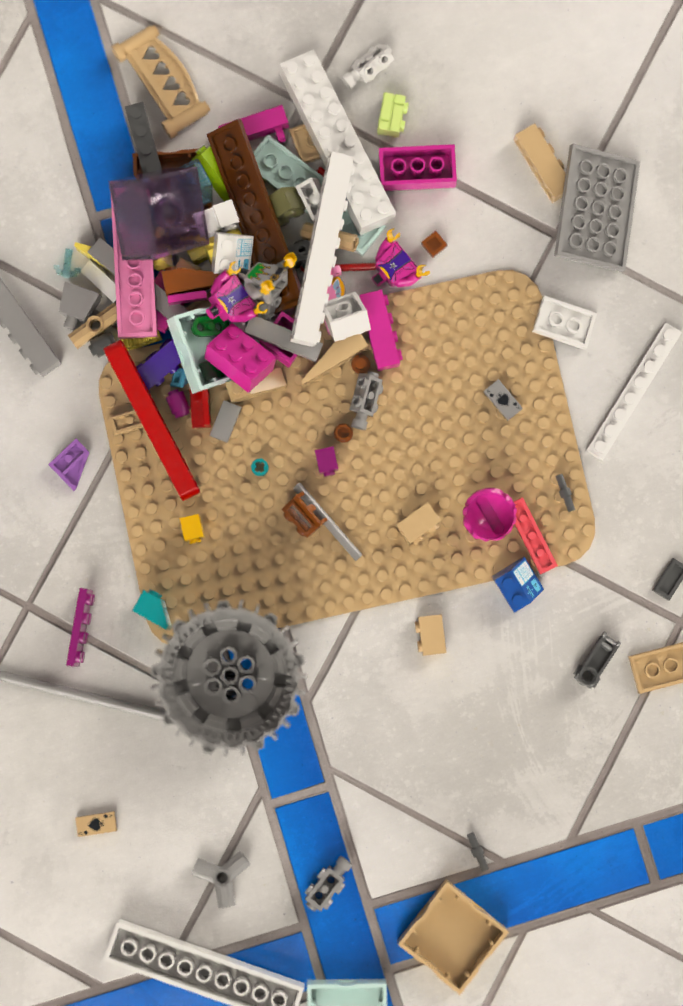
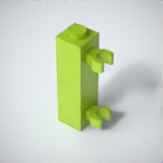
[192,145,230,202]

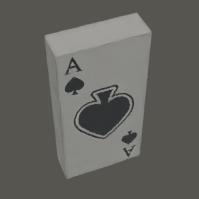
[483,379,523,421]

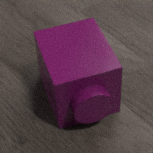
[315,446,338,477]

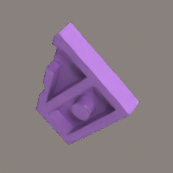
[48,438,90,491]

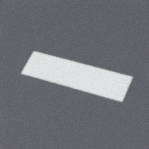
[80,260,116,303]

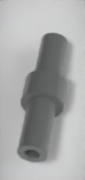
[555,474,575,512]
[467,832,489,872]

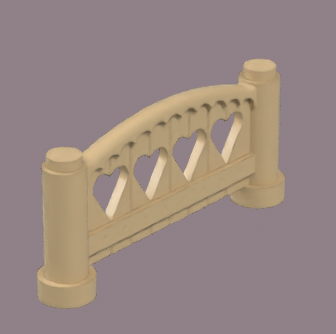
[111,25,210,139]

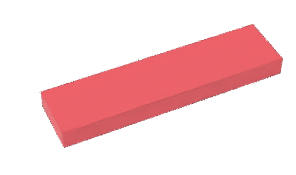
[514,497,558,575]

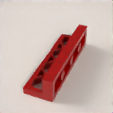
[189,386,212,429]

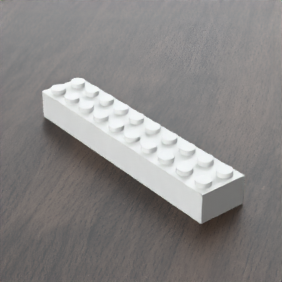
[279,50,396,235]
[103,919,305,1006]

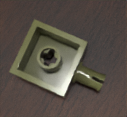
[269,187,306,227]

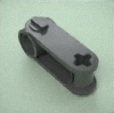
[573,631,621,689]

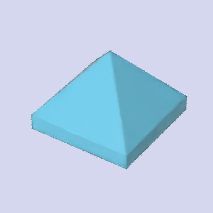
[170,368,188,388]

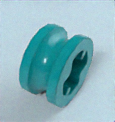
[251,458,269,476]

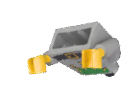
[238,252,297,305]

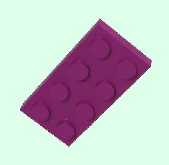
[66,588,95,667]

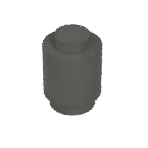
[88,332,116,358]

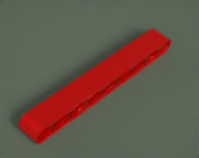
[103,339,201,501]

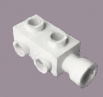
[341,43,394,89]

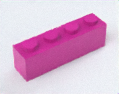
[359,289,403,372]

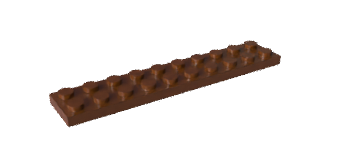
[206,119,301,315]

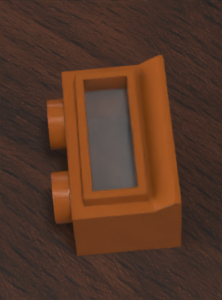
[282,491,328,538]

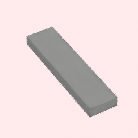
[244,316,323,362]

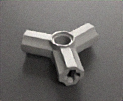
[192,851,251,908]

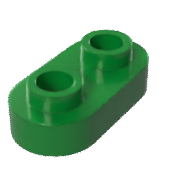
[191,316,229,337]

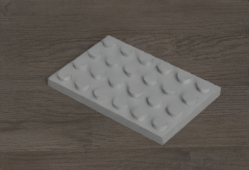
[554,144,640,272]

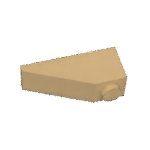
[225,368,287,404]

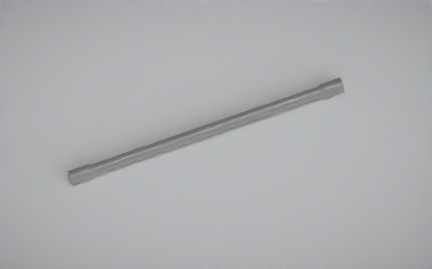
[0,670,166,720]

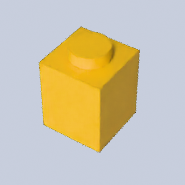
[179,514,205,544]

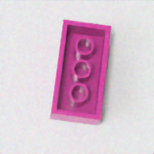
[378,144,457,191]

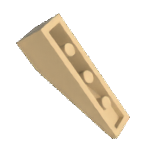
[300,334,368,387]

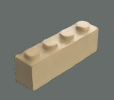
[514,124,566,203]

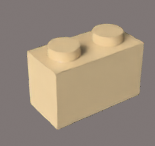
[396,502,441,545]
[415,614,446,656]

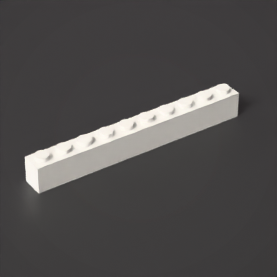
[290,151,355,347]

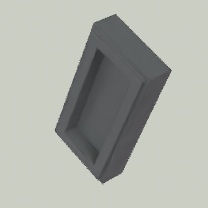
[652,558,683,601]

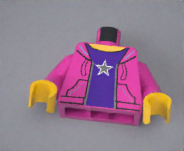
[371,228,430,288]
[206,261,269,322]

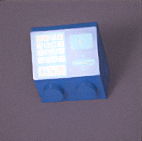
[491,557,544,613]

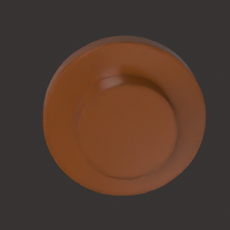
[351,355,370,374]
[334,423,353,443]

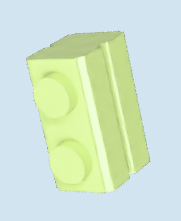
[377,92,409,138]

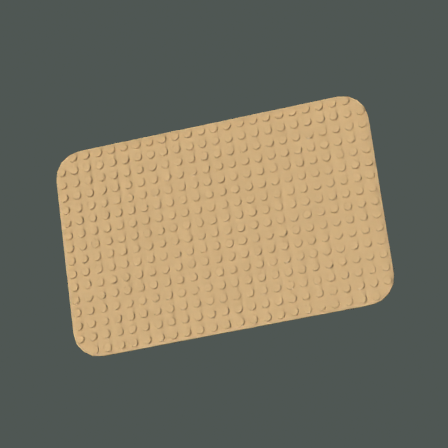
[99,270,595,644]

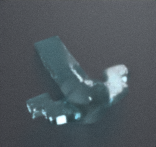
[53,249,80,278]

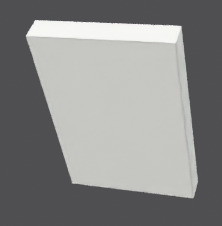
[532,295,597,350]

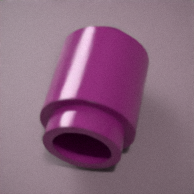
[166,389,190,419]

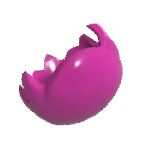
[463,488,517,542]

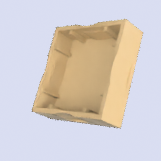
[397,879,509,995]

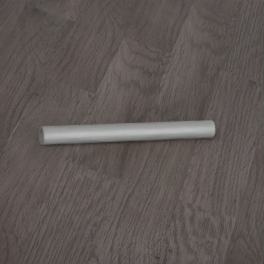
[293,483,362,561]

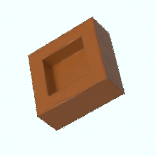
[421,231,448,258]

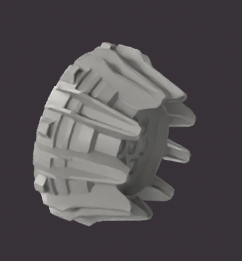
[151,599,307,756]

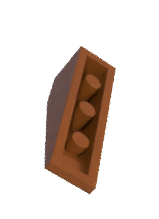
[161,266,242,298]

